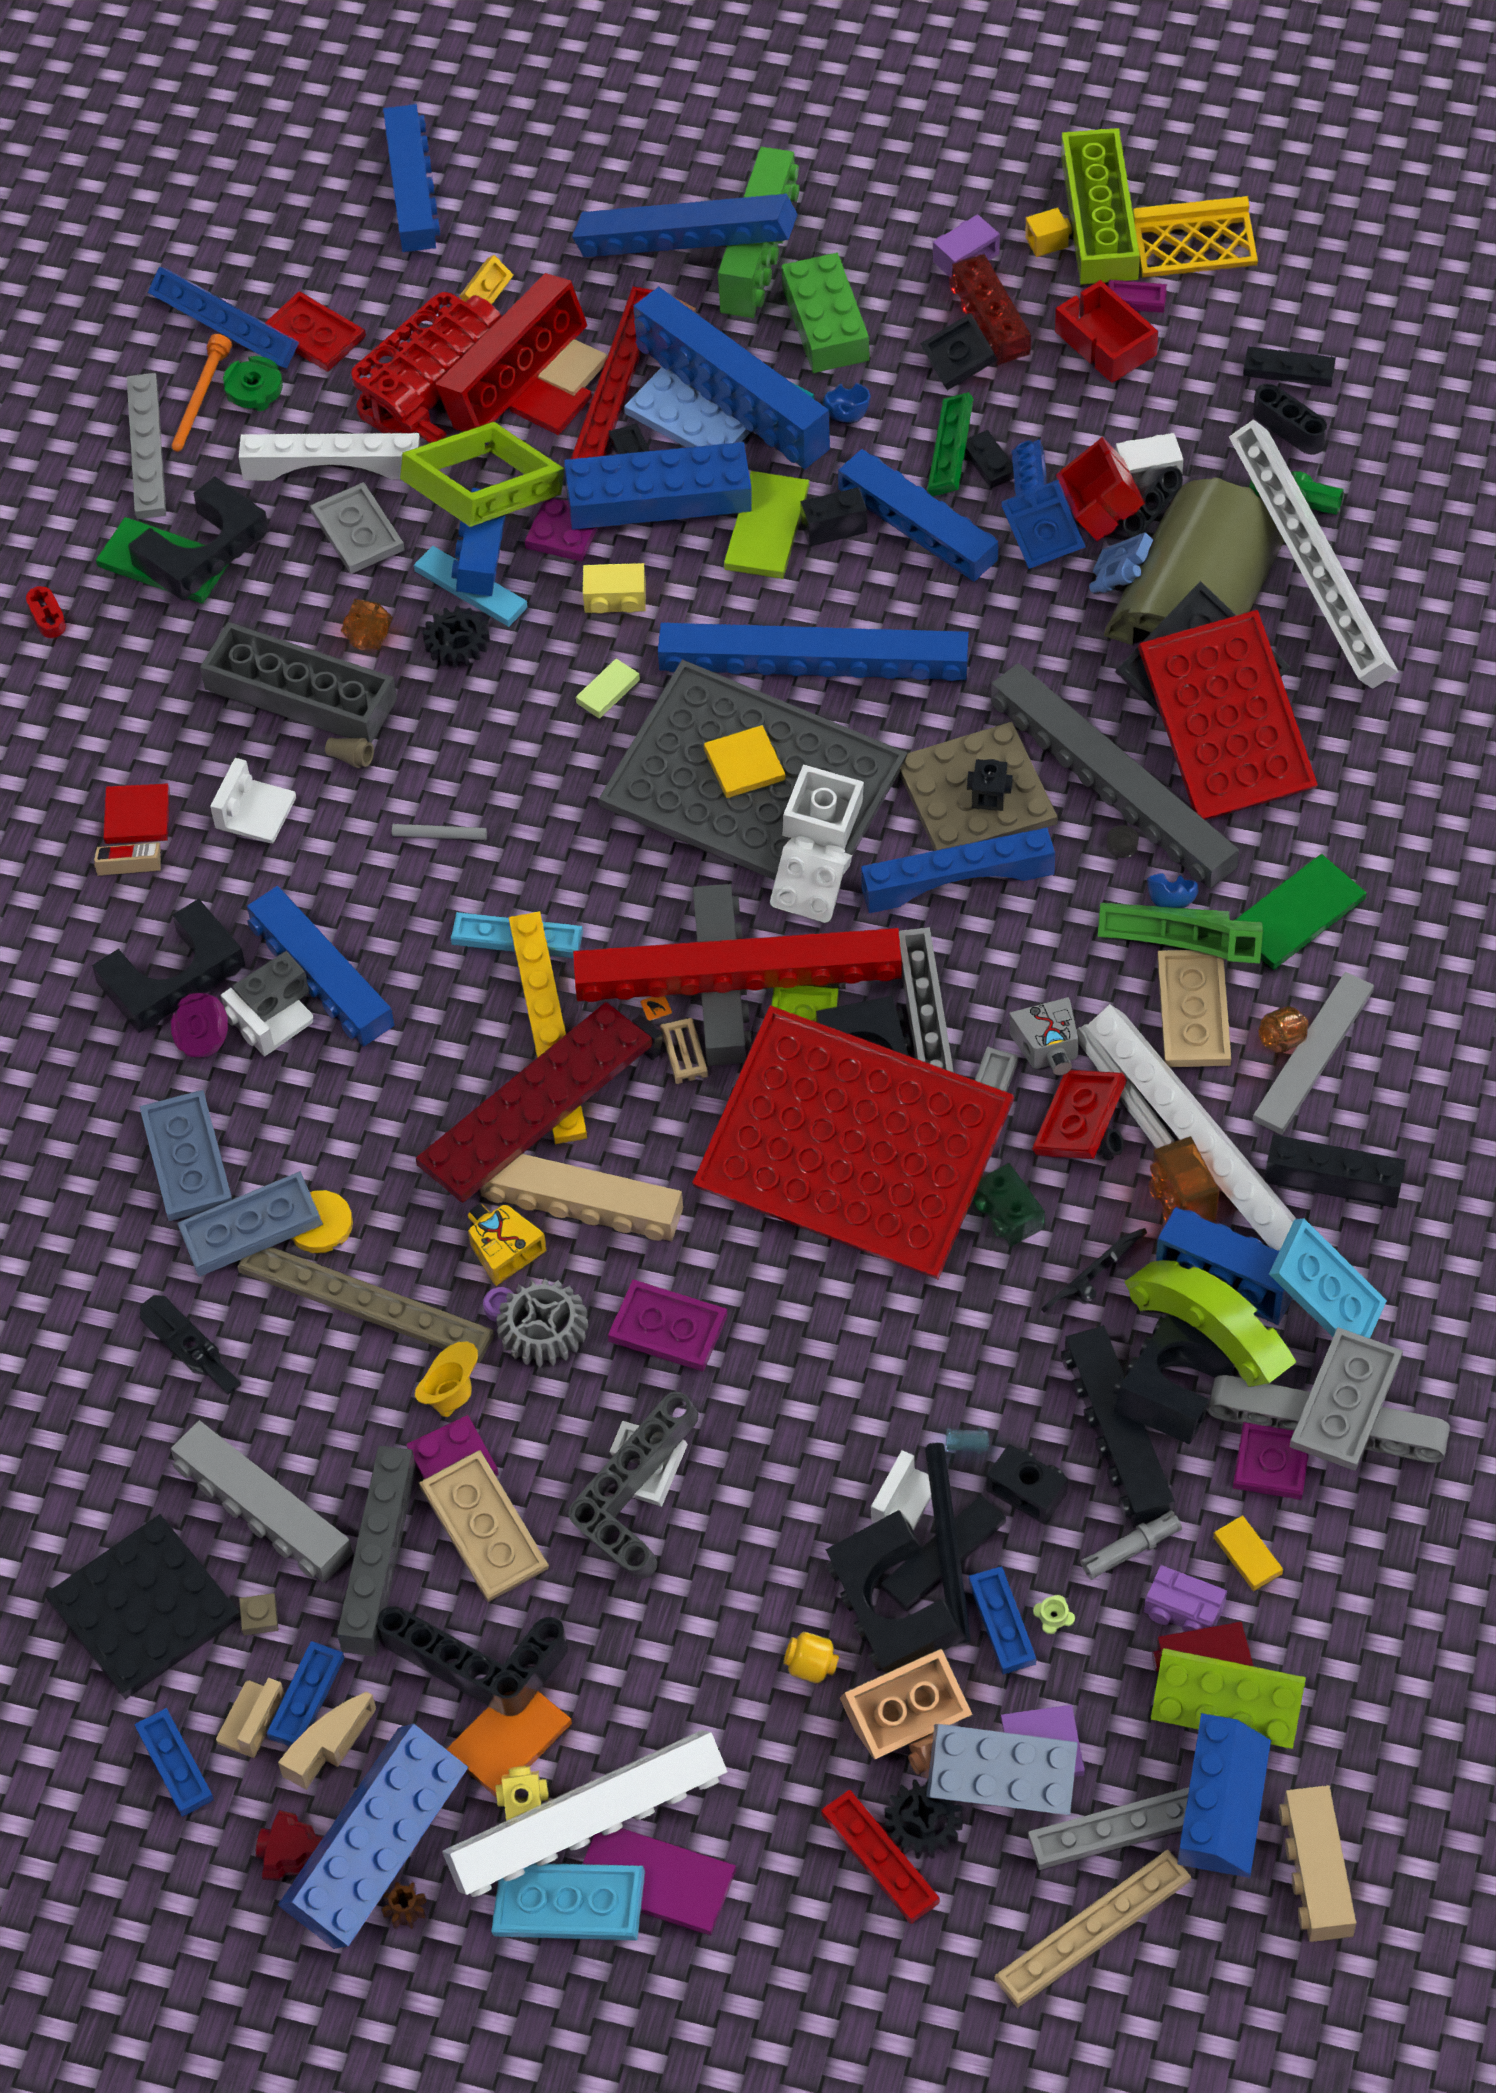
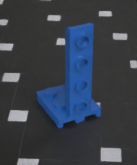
[1001,439,1086,569]

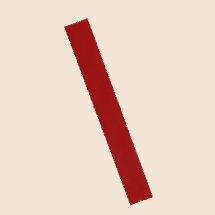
[571,286,653,459]

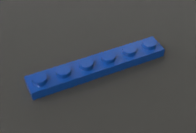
[148,266,299,368]

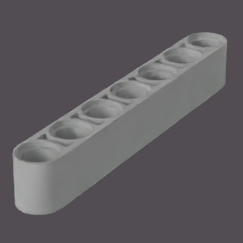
[1208,1375,1450,1463]

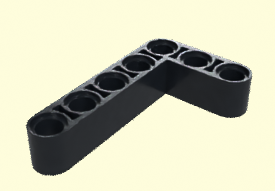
[377,1606,568,1716]

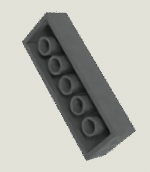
[200,622,397,743]

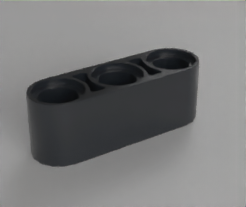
[1253,383,1327,455]
[1112,466,1183,537]

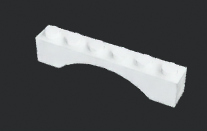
[239,433,421,481]

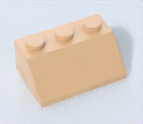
[840,1649,972,1760]

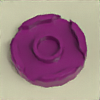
[171,993,228,1058]

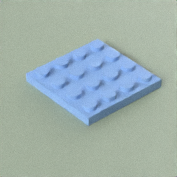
[624,367,752,448]

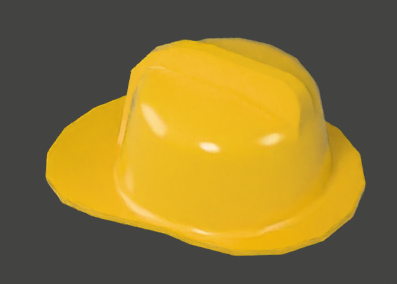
[415,1341,478,1417]

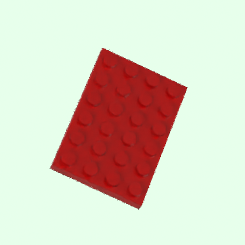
[1138,610,1318,820]

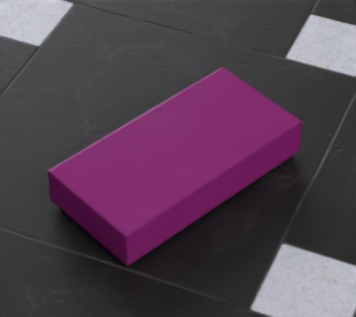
[1108,280,1167,313]

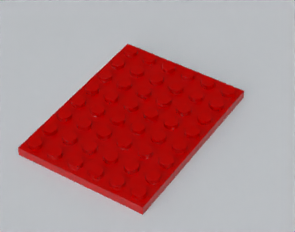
[692,1005,1015,1280]

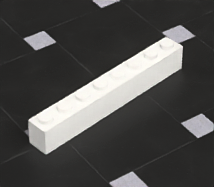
[442,1730,727,1897]

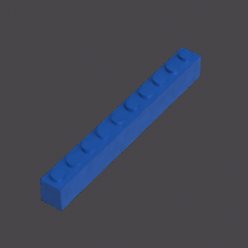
[658,623,968,681]

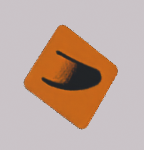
[640,996,672,1021]

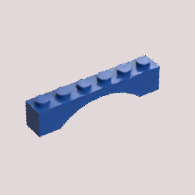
[861,827,1055,913]

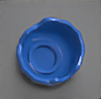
[823,383,871,424]
[1147,873,1199,908]

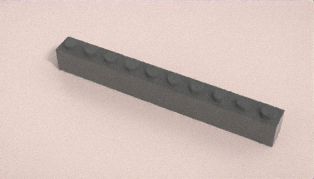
[991,663,1239,889]

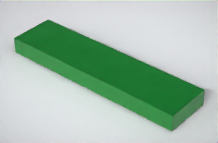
[927,392,974,497]

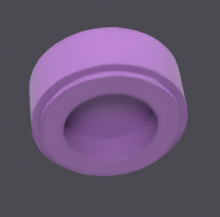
[483,1287,514,1322]

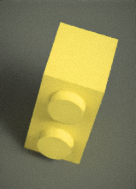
[583,563,646,613]

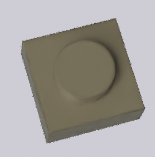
[239,1593,279,1636]

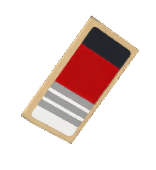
[94,842,161,876]

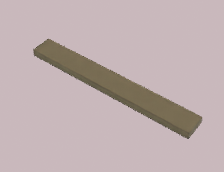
[238,1247,495,1363]

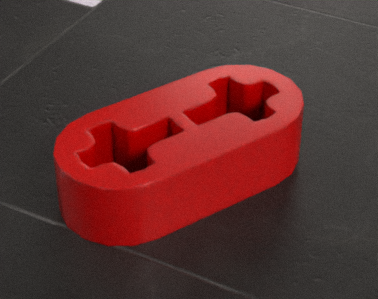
[26,586,66,638]

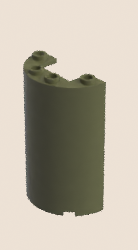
[1104,477,1284,645]

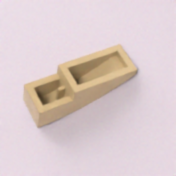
[278,1691,376,1790]

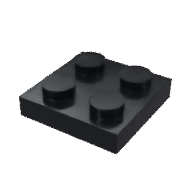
[920,313,998,391]

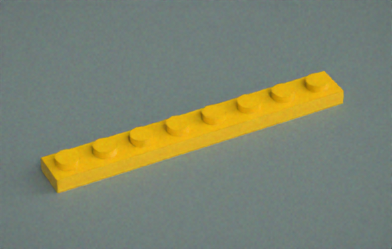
[509,911,587,1144]

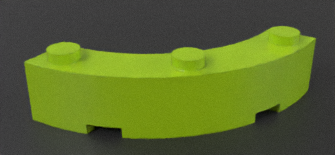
[1124,1260,1296,1387]

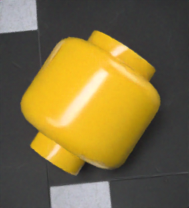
[784,1632,839,1684]

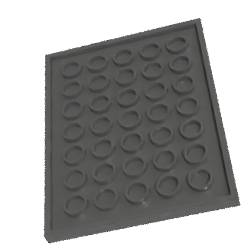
[598,660,907,880]

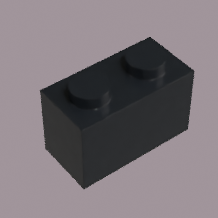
[800,487,867,547]

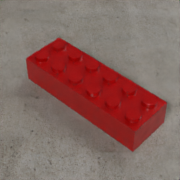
[435,273,588,432]

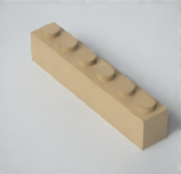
[480,1154,683,1241]

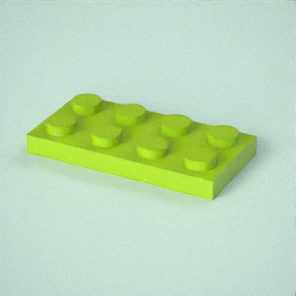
[1151,1648,1306,1749]

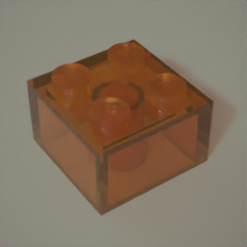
[1148,1136,1219,1224]

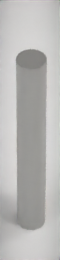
[392,824,487,840]

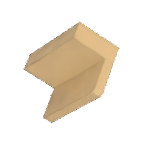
[216,1678,285,1758]

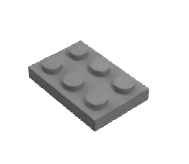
[310,482,405,574]

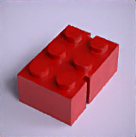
[1055,280,1158,383]
[1056,437,1145,541]

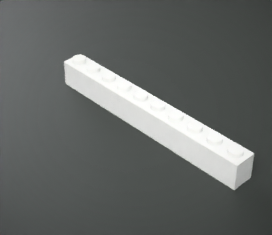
[1229,419,1398,689]
[1086,1004,1296,1251]

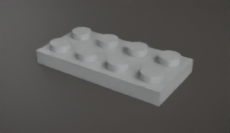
[1290,1327,1403,1471]

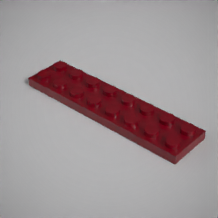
[416,1002,652,1203]

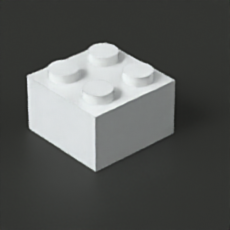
[782,764,864,849]

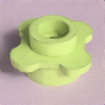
[1033,1595,1075,1634]

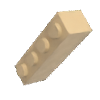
[1279,1785,1356,1942]

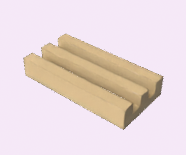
[660,1018,708,1084]

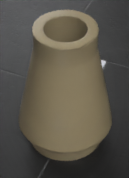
[325,737,374,768]

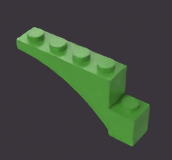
[1098,903,1263,963]

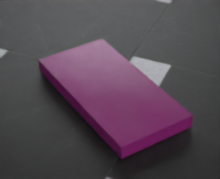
[582,1828,736,1936]

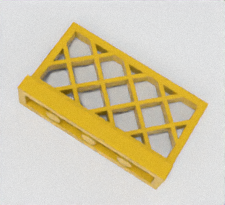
[1133,196,1258,278]

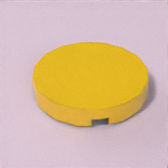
[291,1190,353,1253]

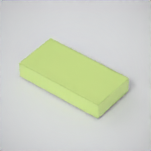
[576,658,640,719]

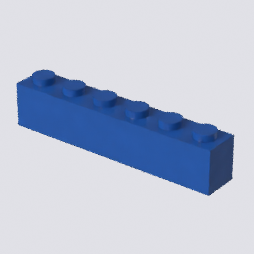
[383,104,441,253]
[838,449,998,582]
[247,886,395,1047]

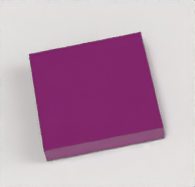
[1233,1422,1309,1500]

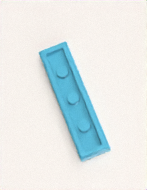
[414,546,528,627]
[451,912,583,958]

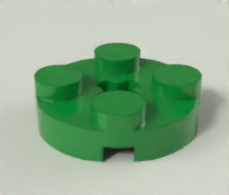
[223,356,283,411]

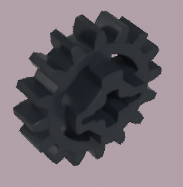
[423,606,490,668]
[884,1779,963,1859]

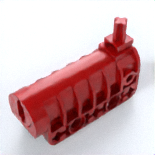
[351,292,502,443]

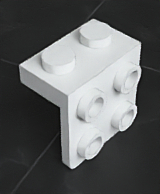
[770,836,852,923]
[221,988,314,1057]

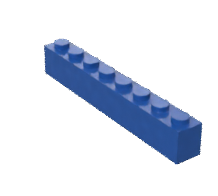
[572,194,798,257]

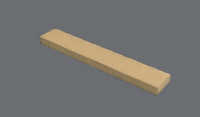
[995,1849,1191,2008]

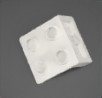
[210,758,296,844]

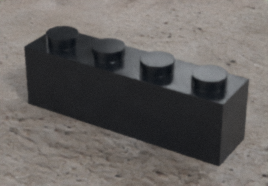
[1265,1134,1406,1208]

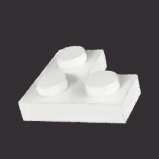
[610,1421,688,1507]

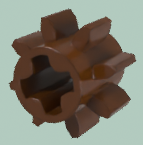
[381,1882,427,1929]

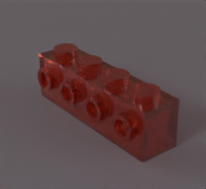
[949,254,1031,365]

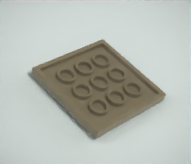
[899,722,1058,851]

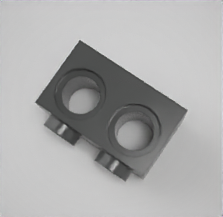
[233,951,310,1022]

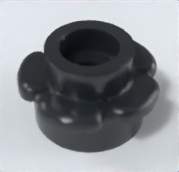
[1097,1128,1124,1160]

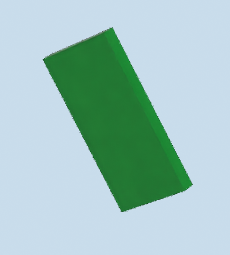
[96,517,229,604]
[1234,853,1367,970]

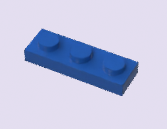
[968,1566,1036,1675]
[266,1641,344,1747]
[134,1708,214,1817]

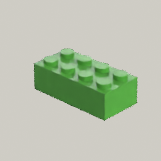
[781,252,869,373]

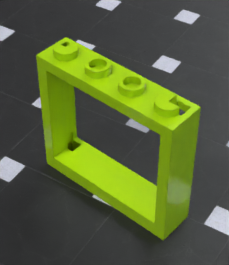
[400,422,564,527]

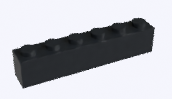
[1061,1325,1175,1528]

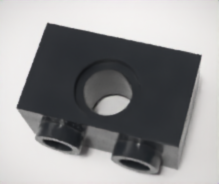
[986,1444,1068,1525]

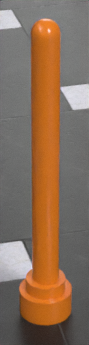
[171,334,232,452]

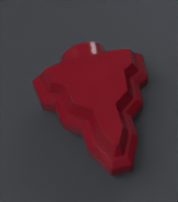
[256,1810,323,1881]

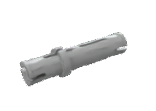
[1081,1510,1182,1580]

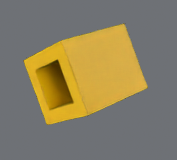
[1025,208,1072,257]

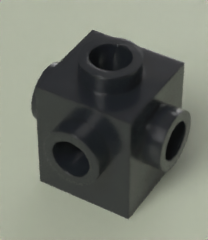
[967,759,1013,811]

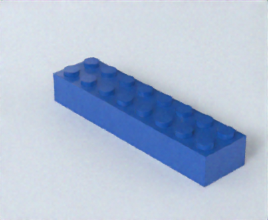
[633,286,830,469]

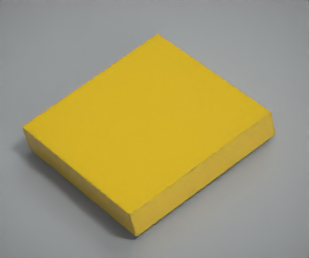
[704,725,785,798]

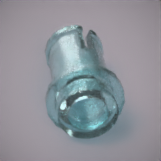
[946,1427,990,1455]

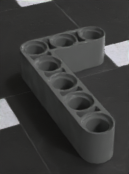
[569,1392,699,1579]

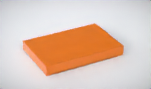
[446,1691,572,1798]

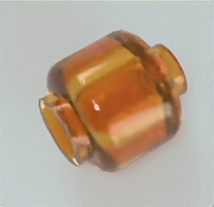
[1258,1006,1308,1053]

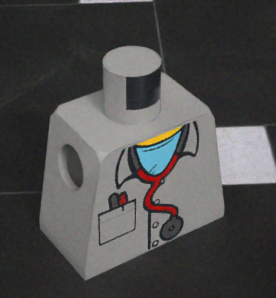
[1010,997,1078,1075]

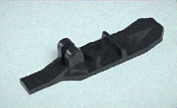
[1041,1228,1148,1313]
[140,1295,241,1395]

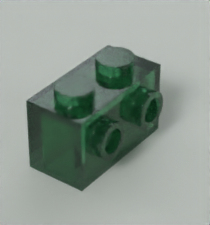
[973,1163,1045,1247]

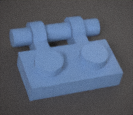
[1089,532,1153,594]

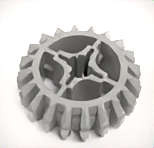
[496,1278,588,1367]

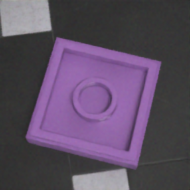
[1001,1705,1085,1777]

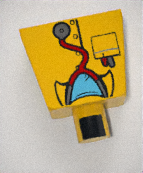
[468,1204,547,1286]

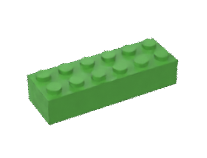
[718,146,800,318]

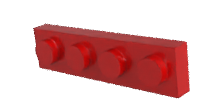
[821,1789,940,1924]

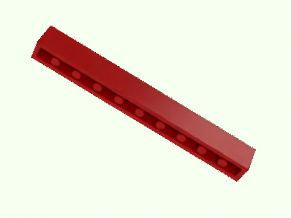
[573,928,902,1002]

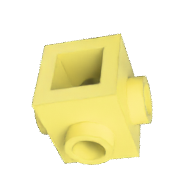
[496,1766,549,1821]

